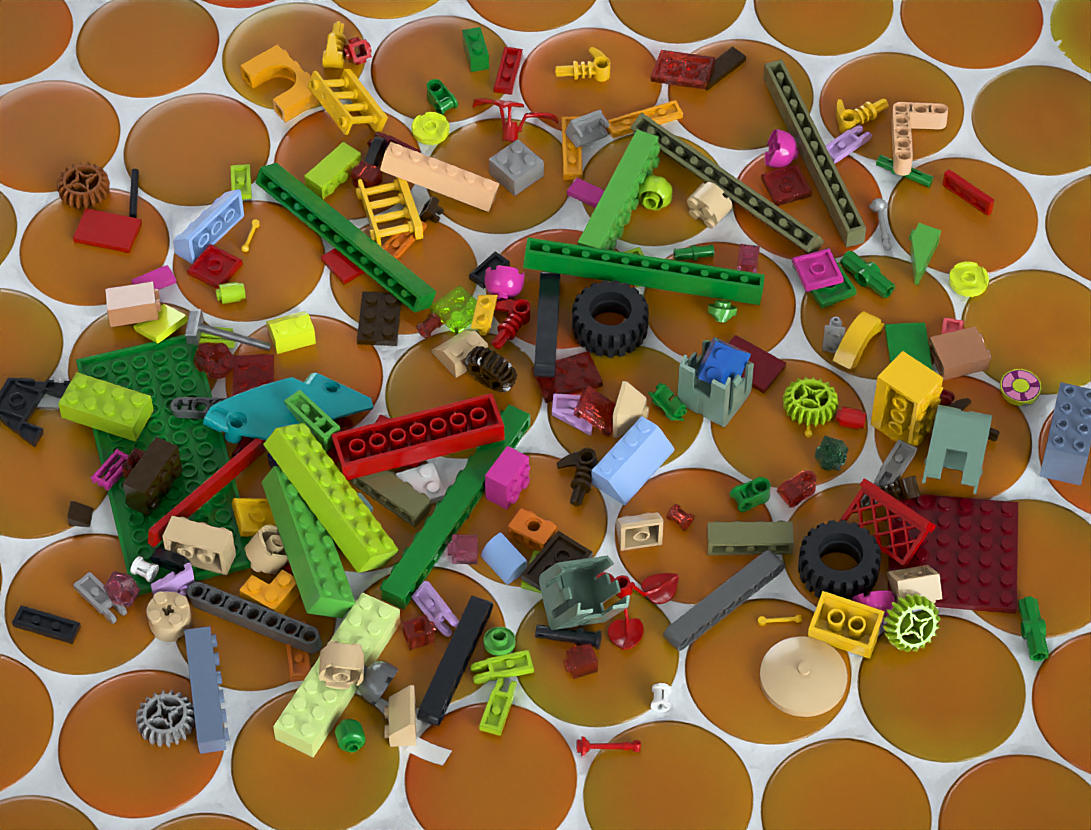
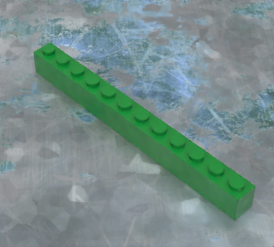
[255,163,437,313]
[523,237,765,305]
[380,405,530,610]

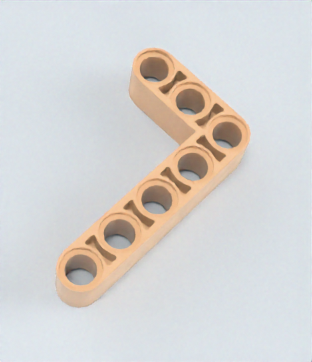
[891,102,948,176]

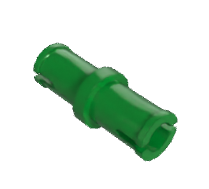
[673,244,715,261]

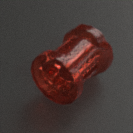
[416,312,443,339]
[666,504,694,531]

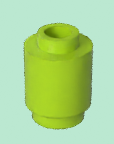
[216,282,246,304]

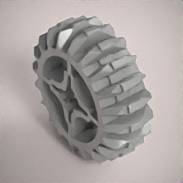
[136,690,195,747]

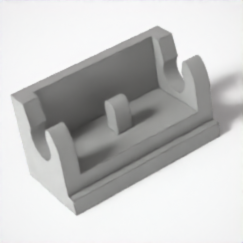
[565,110,610,148]

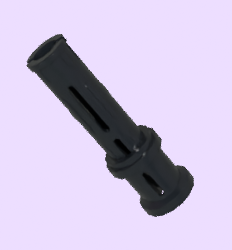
[535,624,602,650]

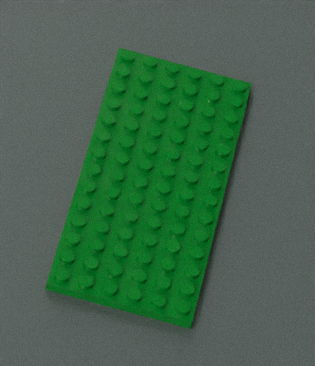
[76,335,251,596]

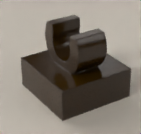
[419,196,444,223]

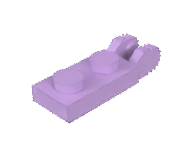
[825,125,872,164]
[412,581,459,637]

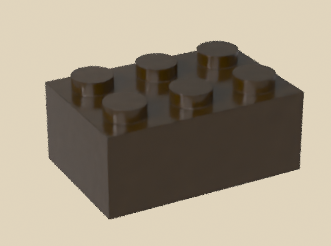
[123,437,183,516]

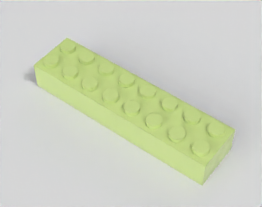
[273,592,401,757]

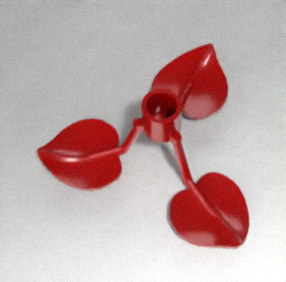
[473,98,558,142]
[597,572,679,650]

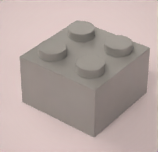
[489,140,544,196]

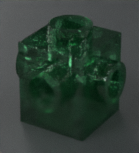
[815,436,849,471]

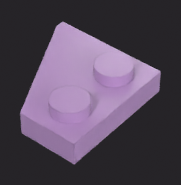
[552,394,594,435]
[151,562,195,597]

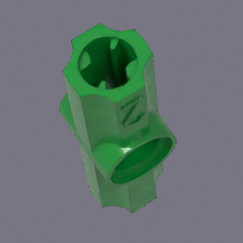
[840,251,895,298]
[1018,596,1049,662]

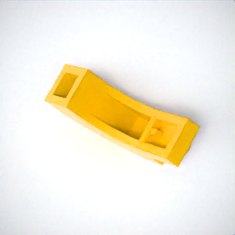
[833,311,885,369]

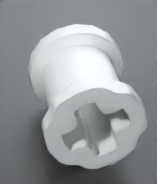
[130,556,159,582]
[651,683,671,712]

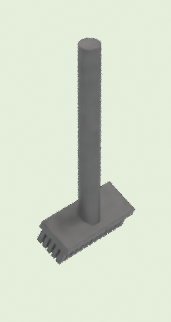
[185,309,271,351]

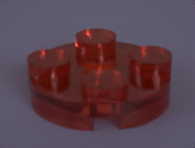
[193,342,234,379]

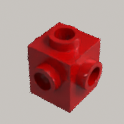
[343,36,372,65]

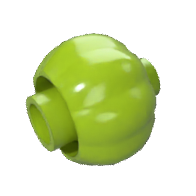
[637,175,673,210]

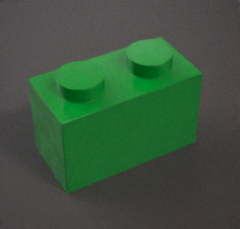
[462,27,489,72]

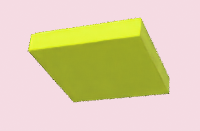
[133,304,188,343]

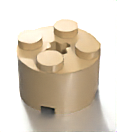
[687,182,732,229]
[245,525,289,575]
[146,592,192,642]
[319,641,364,689]

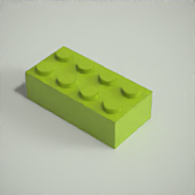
[58,372,154,442]

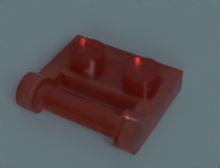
[574,386,616,437]

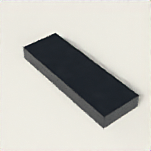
[12,605,81,644]

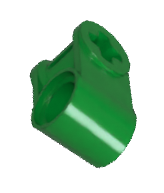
[427,79,458,115]
[729,477,771,512]

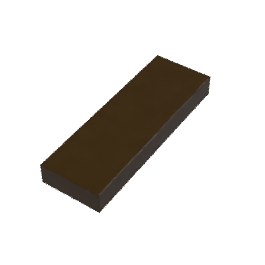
[694,46,746,90]

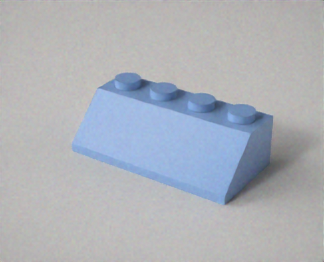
[173,189,244,264]
[591,416,674,505]

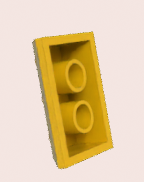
[808,591,885,659]

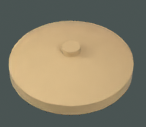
[760,637,848,717]

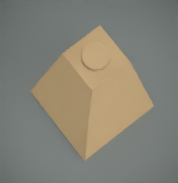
[613,381,649,438]

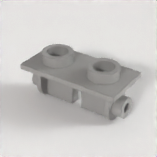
[822,316,845,353]

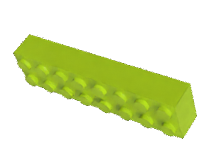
[263,423,398,573]

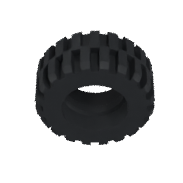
[572,280,649,358]
[798,520,881,600]

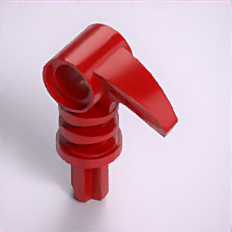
[491,299,531,349]

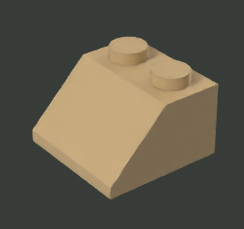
[432,330,488,378]
[616,512,663,551]
[887,565,942,603]
[385,685,416,747]

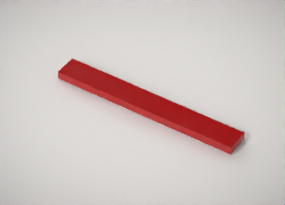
[148,438,266,547]

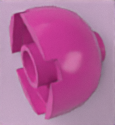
[764,129,799,168]
[485,266,525,301]
[852,591,896,626]

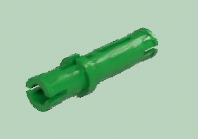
[876,154,934,188]

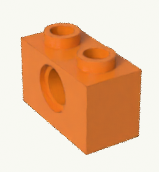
[508,508,557,551]

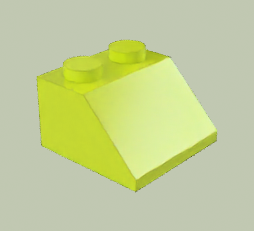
[266,311,316,354]

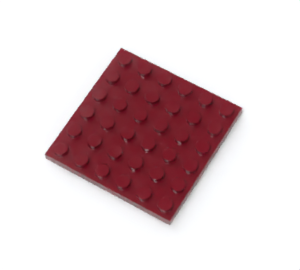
[887,494,1018,614]

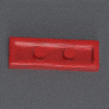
[494,47,523,95]
[942,169,994,216]

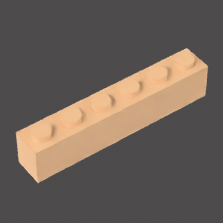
[380,142,500,212]

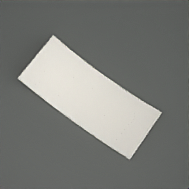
[406,736,452,765]

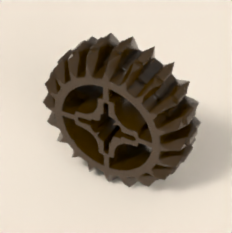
[464,346,518,393]

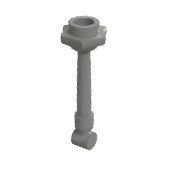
[869,198,892,250]

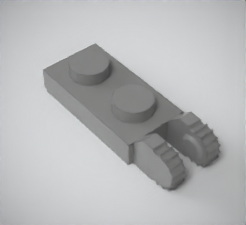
[874,439,917,486]
[73,572,127,624]

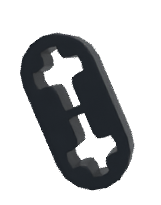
[363,136,387,173]
[150,548,191,573]

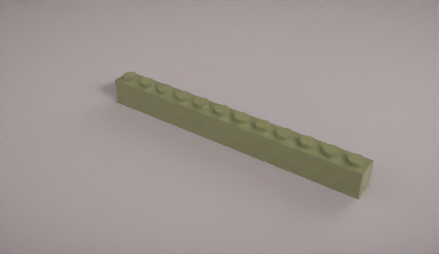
[763,59,866,247]
[630,112,825,254]

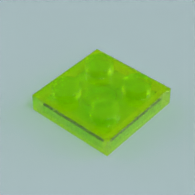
[430,285,477,335]

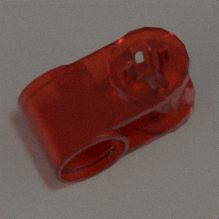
[776,470,817,508]

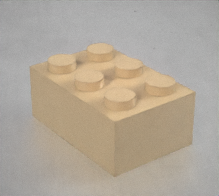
[162,516,236,575]

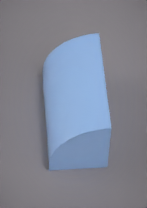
[481,532,527,585]

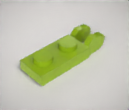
[470,650,534,684]
[479,677,517,736]

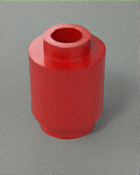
[836,406,867,430]

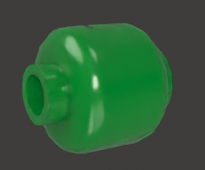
[335,719,366,752]

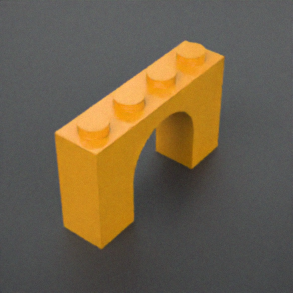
[240,45,320,123]

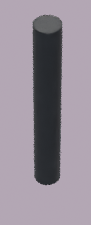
[129,169,139,218]

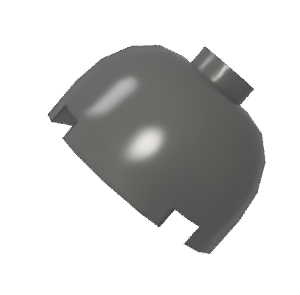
[358,661,399,706]

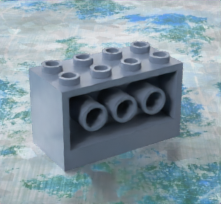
[1040,382,1091,486]

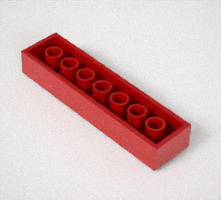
[331,393,505,480]

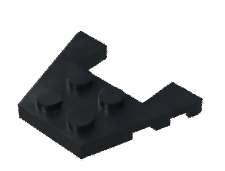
[0,377,71,447]

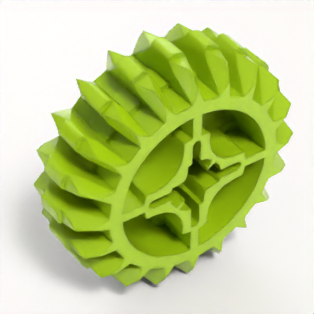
[783,376,839,427]
[883,593,941,652]

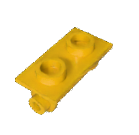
[471,295,498,336]

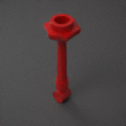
[576,736,641,756]

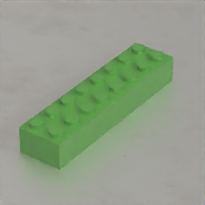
[578,130,660,251]
[262,466,356,619]

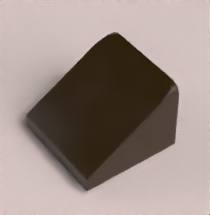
[67,501,94,527]

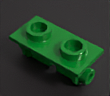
[648,383,687,421]

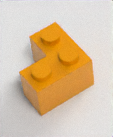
[239,570,300,615]

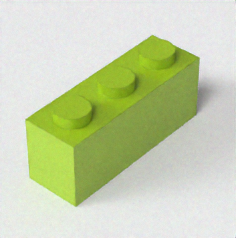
[304,142,362,199]

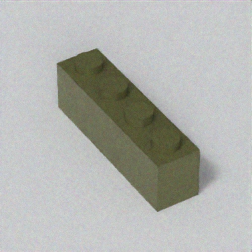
[351,470,431,528]
[707,520,794,555]

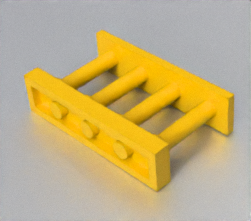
[307,69,388,135]
[355,177,423,246]

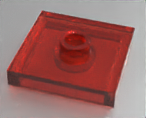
[761,164,812,206]

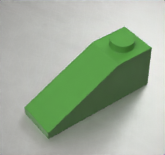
[909,223,941,285]
[284,390,340,452]

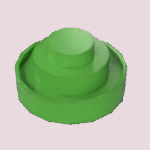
[707,300,737,322]
[483,627,516,656]

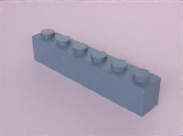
[184,626,230,754]

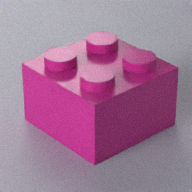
[485,446,530,509]

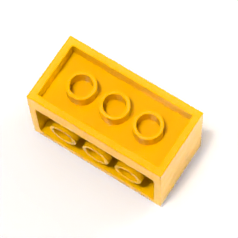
[870,351,943,446]

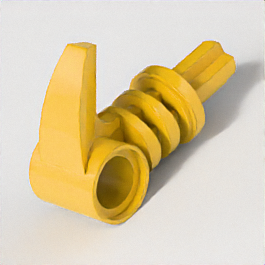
[323,21,346,69]
[555,47,610,82]
[836,99,889,134]

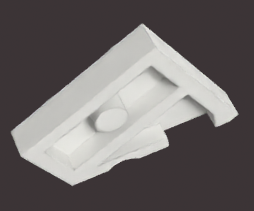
[396,462,446,504]

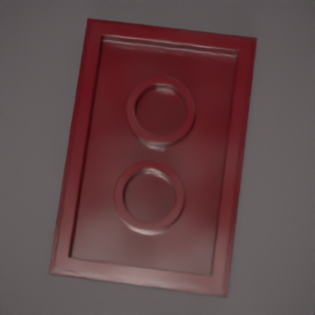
[728,335,786,393]

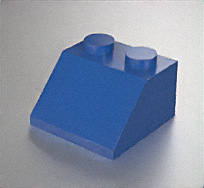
[696,337,751,391]

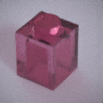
[737,244,760,273]
[448,535,478,564]
[103,571,140,607]

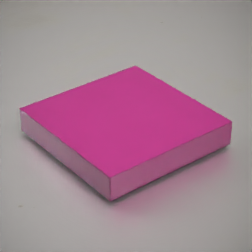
[792,248,844,292]

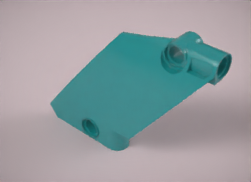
[203,373,374,443]

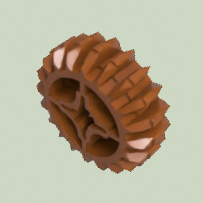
[57,162,110,210]

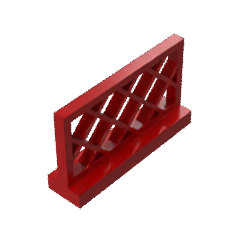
[839,478,936,567]

